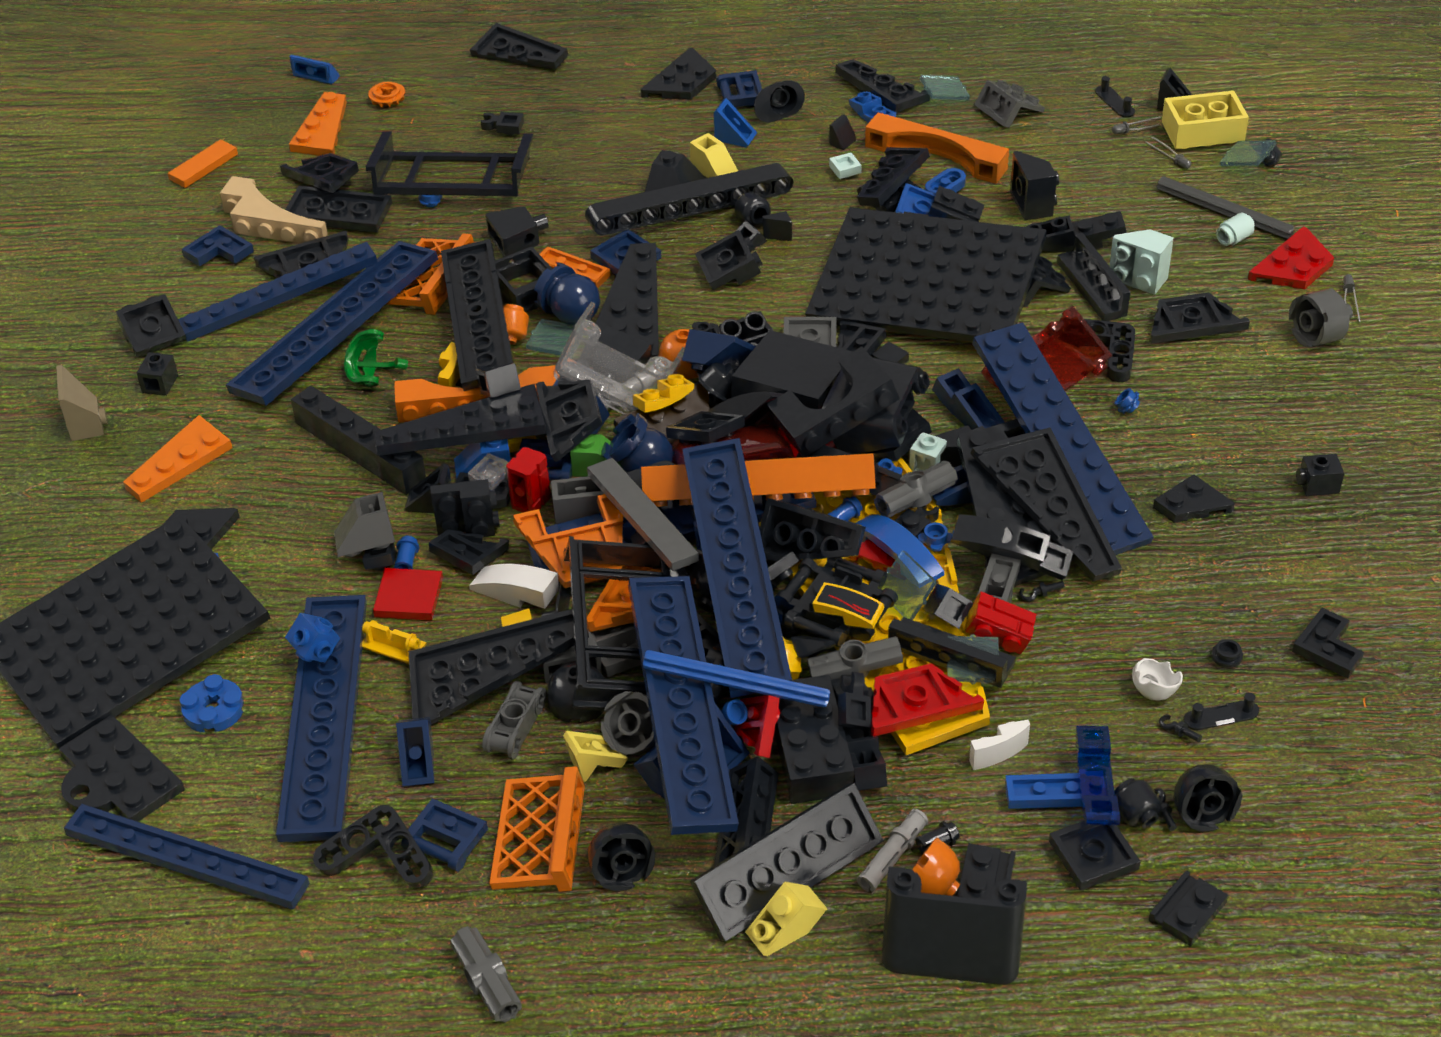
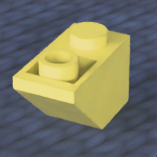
[690,133,738,178]
[745,882,827,956]

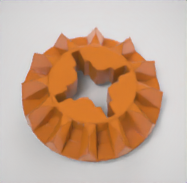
[368,82,405,107]

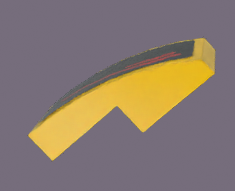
[812,582,884,629]

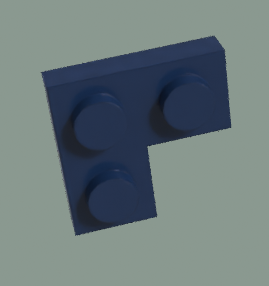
[182,225,254,266]

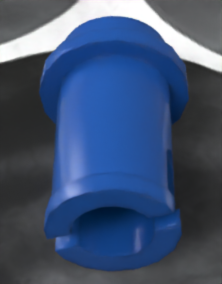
[828,496,863,521]
[394,536,420,569]

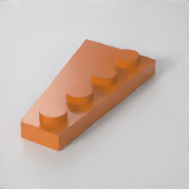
[289,92,347,156]
[123,415,233,503]

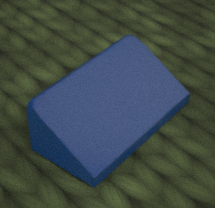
[289,55,339,84]

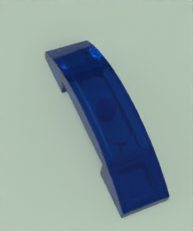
[1076,726,1120,825]

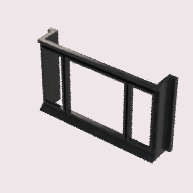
[365,131,533,196]
[563,536,679,711]

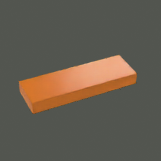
[168,139,238,188]
[540,246,611,288]

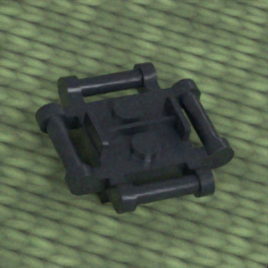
[774,557,898,648]

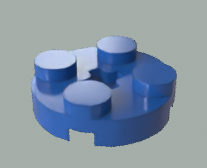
[180,674,244,732]

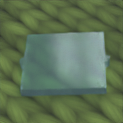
[920,75,970,100]
[1220,140,1277,166]
[526,319,584,357]
[881,550,937,620]
[947,634,999,684]

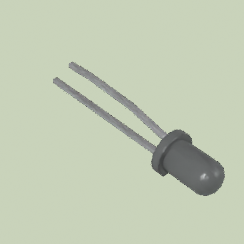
[1112,117,1161,134]
[1145,137,1191,169]
[1343,274,1361,322]

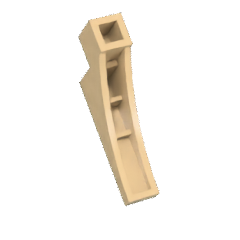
[220,176,328,244]

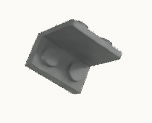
[974,79,1045,128]

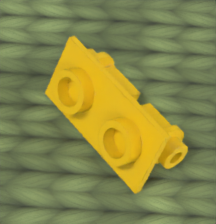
[362,620,427,664]

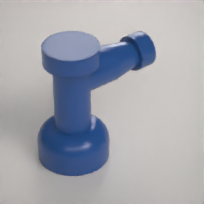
[720,699,748,725]

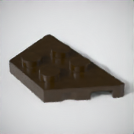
[613,383,709,454]

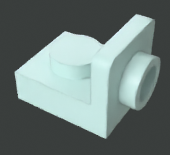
[909,433,947,472]

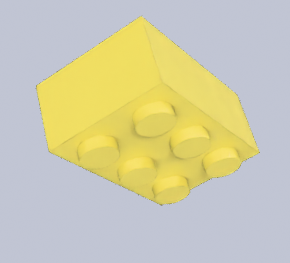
[1162,90,1249,149]

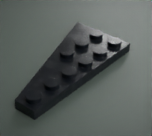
[374,384,546,456]

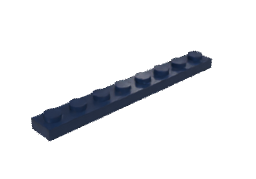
[178,242,378,342]
[64,804,310,910]

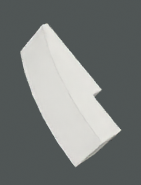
[469,564,559,609]

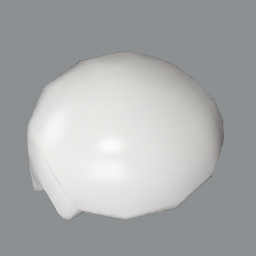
[1132,658,1183,701]

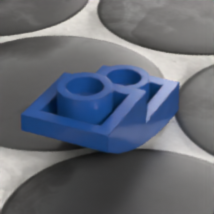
[849,92,896,123]

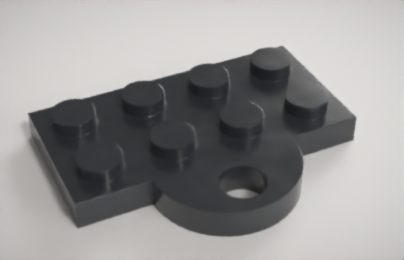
[59,714,185,822]

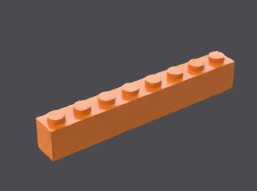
[641,453,876,507]

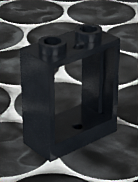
[495,246,552,313]

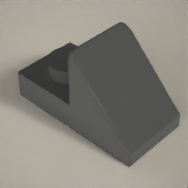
[977,554,1021,604]

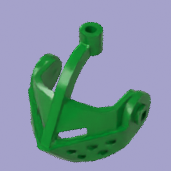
[344,329,408,387]

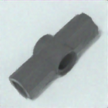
[874,461,958,518]
[806,636,903,679]
[450,926,522,1023]

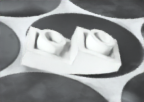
[969,720,1030,770]

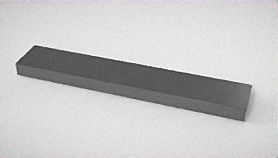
[587,458,699,571]

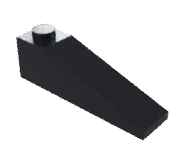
[759,498,866,562]

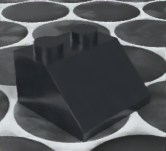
[1010,151,1059,221]

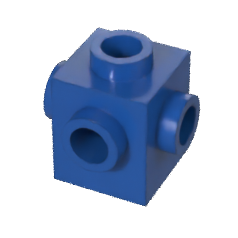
[285,613,340,662]

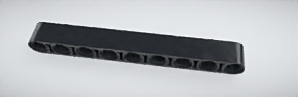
[585,163,794,236]

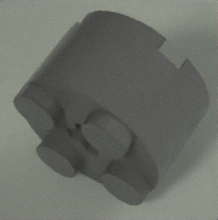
[1289,288,1353,347]

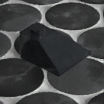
[645,150,706,192]

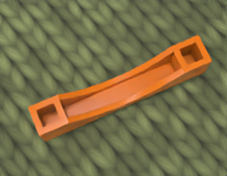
[865,112,1009,184]
[394,365,557,423]

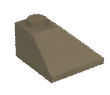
[56,365,108,441]

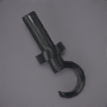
[1019,581,1065,602]
[1159,714,1202,742]
[1154,788,1177,831]

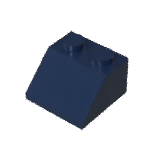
[682,329,756,372]

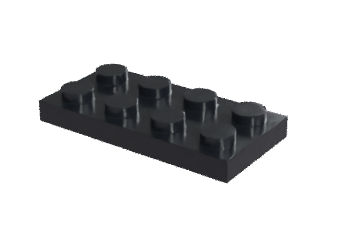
[285,186,392,232]

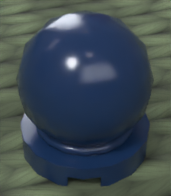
[534,262,601,325]
[601,413,674,473]

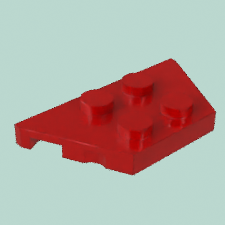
[1248,226,1334,290]
[871,663,985,737]

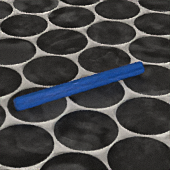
[643,650,830,707]

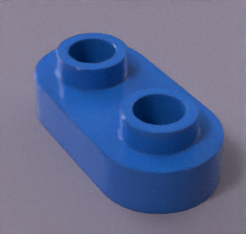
[925,168,966,194]

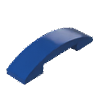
[856,514,944,588]

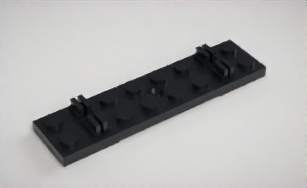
[441,239,514,391]

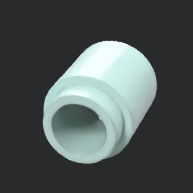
[1216,213,1254,246]

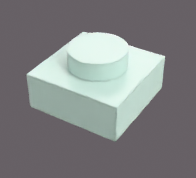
[829,152,861,179]

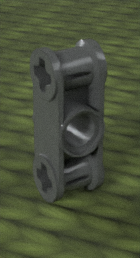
[482,681,547,759]

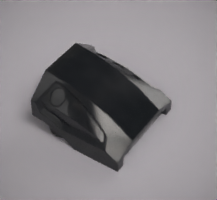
[711,311,774,346]

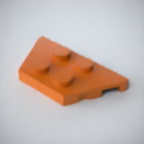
[587,565,661,632]

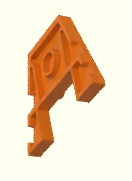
[513,494,623,588]

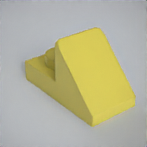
[563,731,628,782]

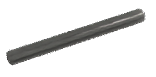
[1157,176,1295,239]

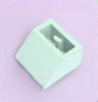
[1109,229,1174,295]

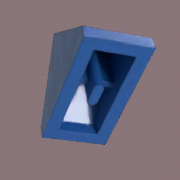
[714,98,757,147]

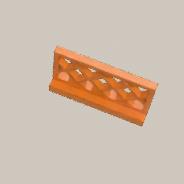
[386,233,474,315]
[489,766,585,892]

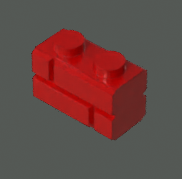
[506,447,551,513]
[965,591,1036,654]

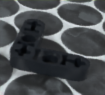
[1057,318,1136,382]
[313,805,433,888]

